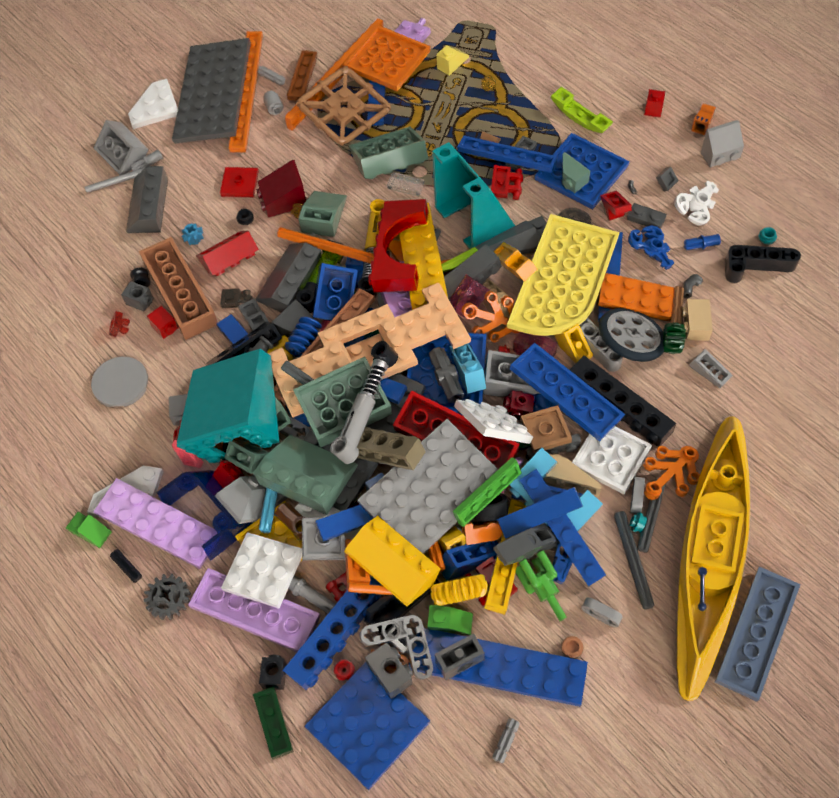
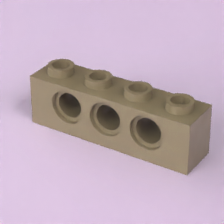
[357,427,426,470]

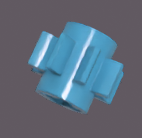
[182,223,204,245]

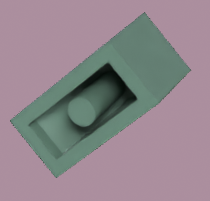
[561,152,590,193]

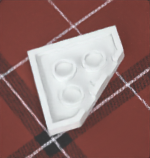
[128,79,178,129]
[87,465,164,517]

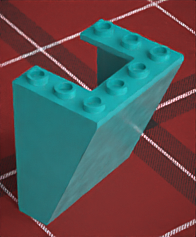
[432,142,515,249]
[177,349,279,463]

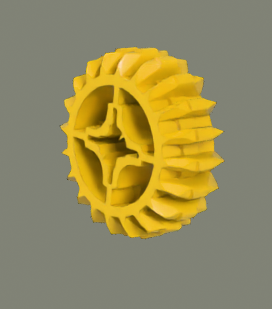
[431,574,488,606]

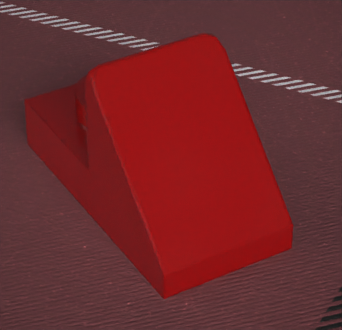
[600,191,632,220]

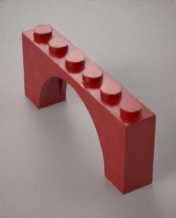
[368,199,429,292]

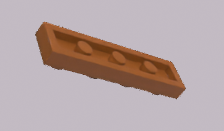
[287,50,318,101]

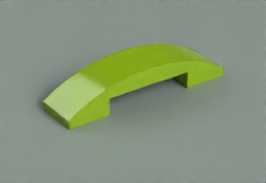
[551,86,613,133]

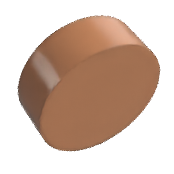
[561,636,583,659]

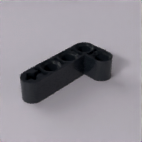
[725,245,801,283]

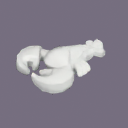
[674,181,719,226]

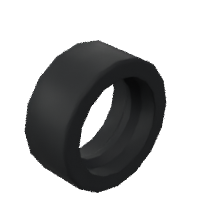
[473,493,508,521]

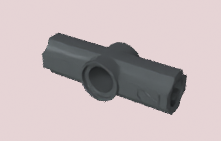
[429,347,464,404]

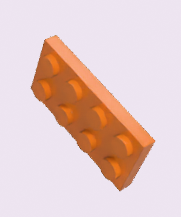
[597,273,674,321]

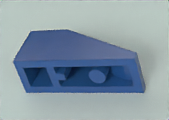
[441,540,498,581]

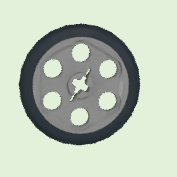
[599,308,664,362]

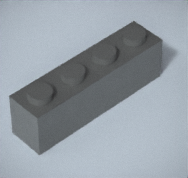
[444,244,502,307]

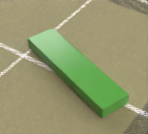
[453,457,522,527]

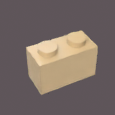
[682,299,713,341]

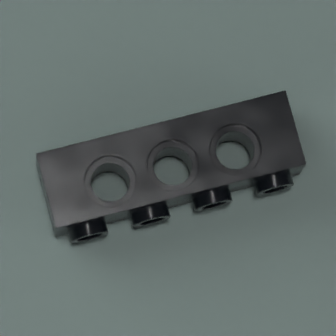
[206,322,282,365]

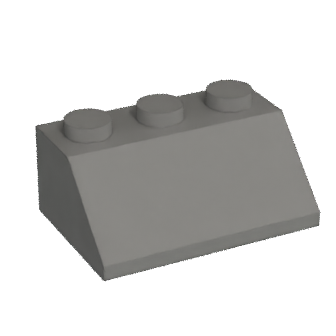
[94,120,149,175]

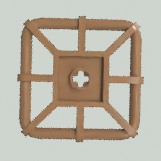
[296,66,391,146]

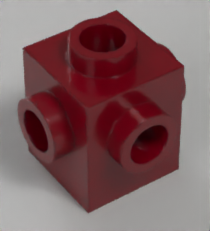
[503,390,534,420]

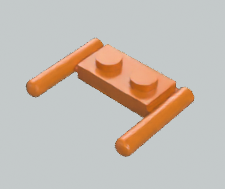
[345,539,393,595]

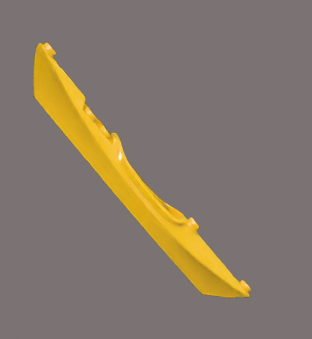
[677,416,750,701]

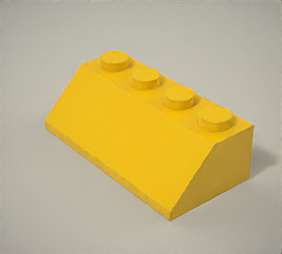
[344,515,440,606]

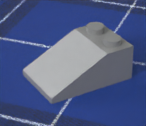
[483,350,540,397]

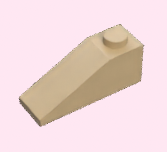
[543,454,602,497]

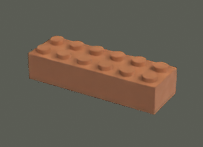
[139,237,218,340]

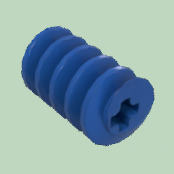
[285,317,322,358]

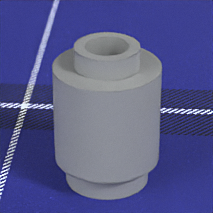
[263,91,284,115]

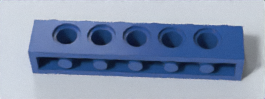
[282,575,384,690]

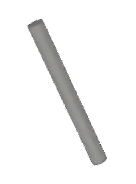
[85,167,146,193]

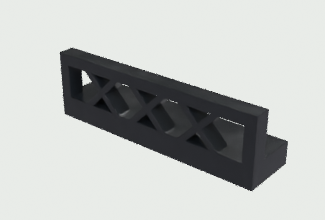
[364,579,440,635]

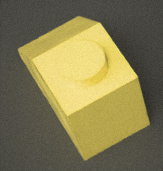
[437,45,469,76]

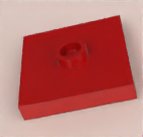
[220,167,259,198]

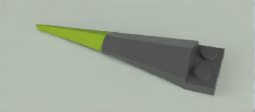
[441,216,547,273]

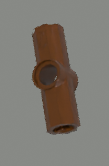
[274,502,306,541]

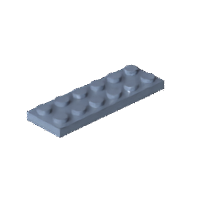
[715,567,801,702]

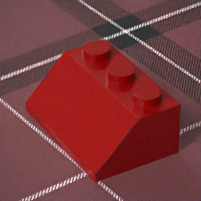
[196,231,259,276]

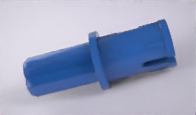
[684,234,721,250]

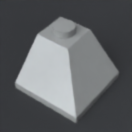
[215,475,265,524]

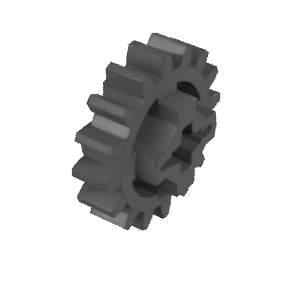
[143,574,191,620]

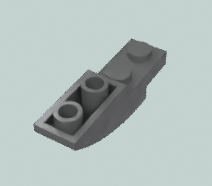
[493,524,560,566]

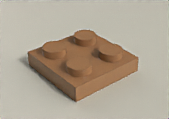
[520,405,572,453]

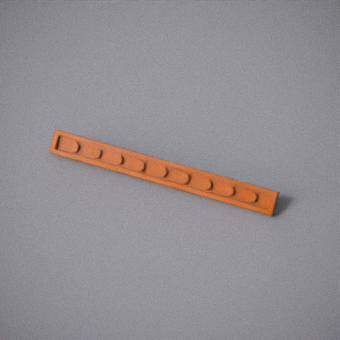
[285,18,383,131]
[229,31,263,152]

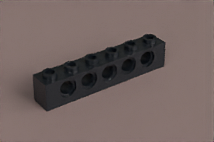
[570,356,676,447]

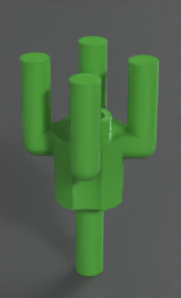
[515,550,567,621]

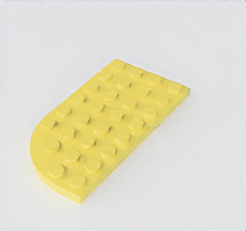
[507,214,620,336]

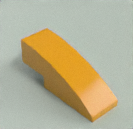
[493,242,537,282]

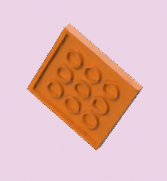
[343,25,431,91]

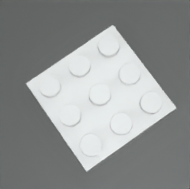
[454,399,533,444]
[572,426,652,495]
[221,532,302,608]

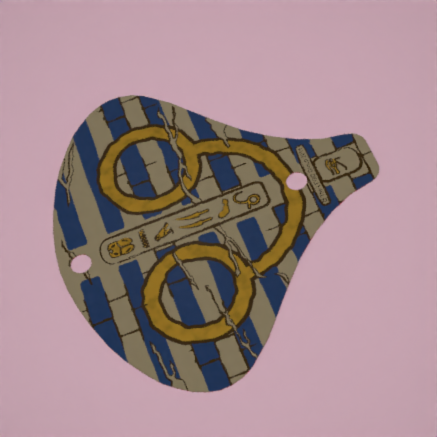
[317,21,562,186]

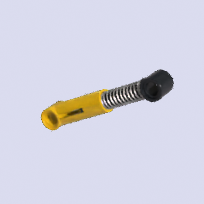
[357,199,384,298]

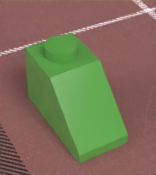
[427,605,473,635]

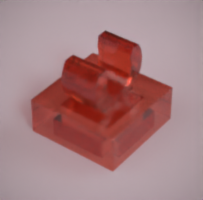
[109,311,130,337]

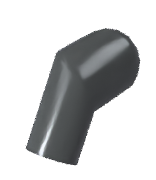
[683,274,703,298]

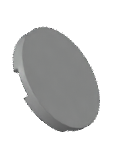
[91,357,148,407]

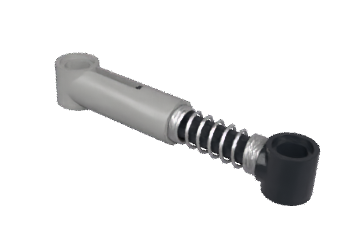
[330,341,398,464]

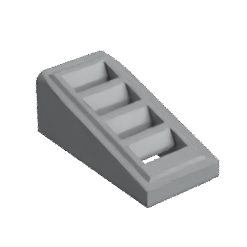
[689,349,733,388]

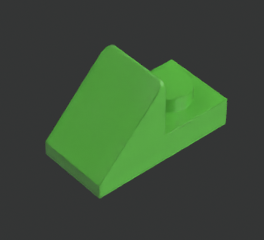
[66,512,112,548]

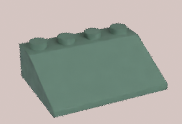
[349,127,429,179]
[293,356,392,448]
[253,435,358,515]

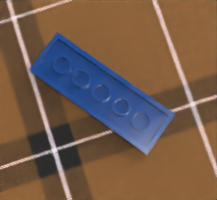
[509,343,625,442]

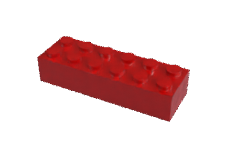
[393,390,520,469]

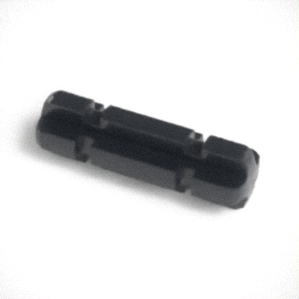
[110,549,142,583]

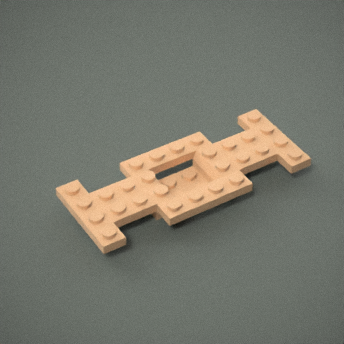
[268,283,471,418]

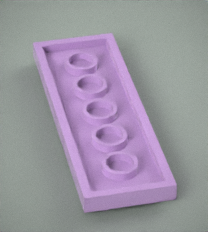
[94,478,221,569]
[188,568,320,652]

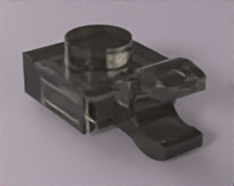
[220,288,253,308]

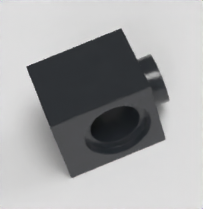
[259,655,287,690]

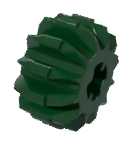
[663,322,686,354]

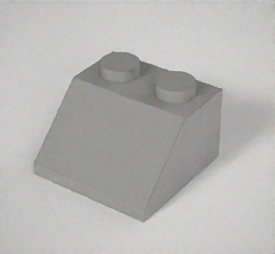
[701,120,744,167]

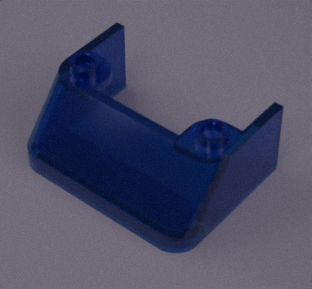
[156,470,254,561]

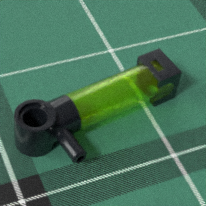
[296,239,344,313]

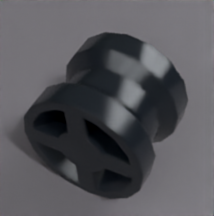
[130,267,150,287]

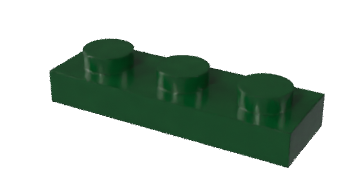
[253,687,294,760]

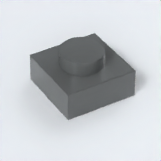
[656,167,679,191]

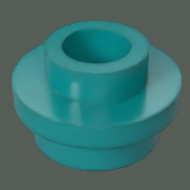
[758,227,777,244]
[629,512,647,532]

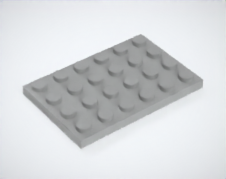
[357,419,498,554]

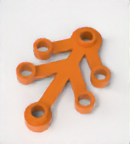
[461,291,522,343]
[643,446,700,500]

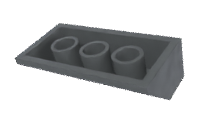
[126,166,168,233]
[256,242,321,313]

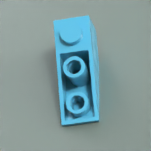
[449,343,486,393]

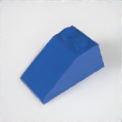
[313,263,358,321]

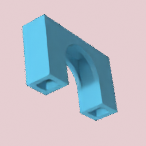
[509,448,603,531]

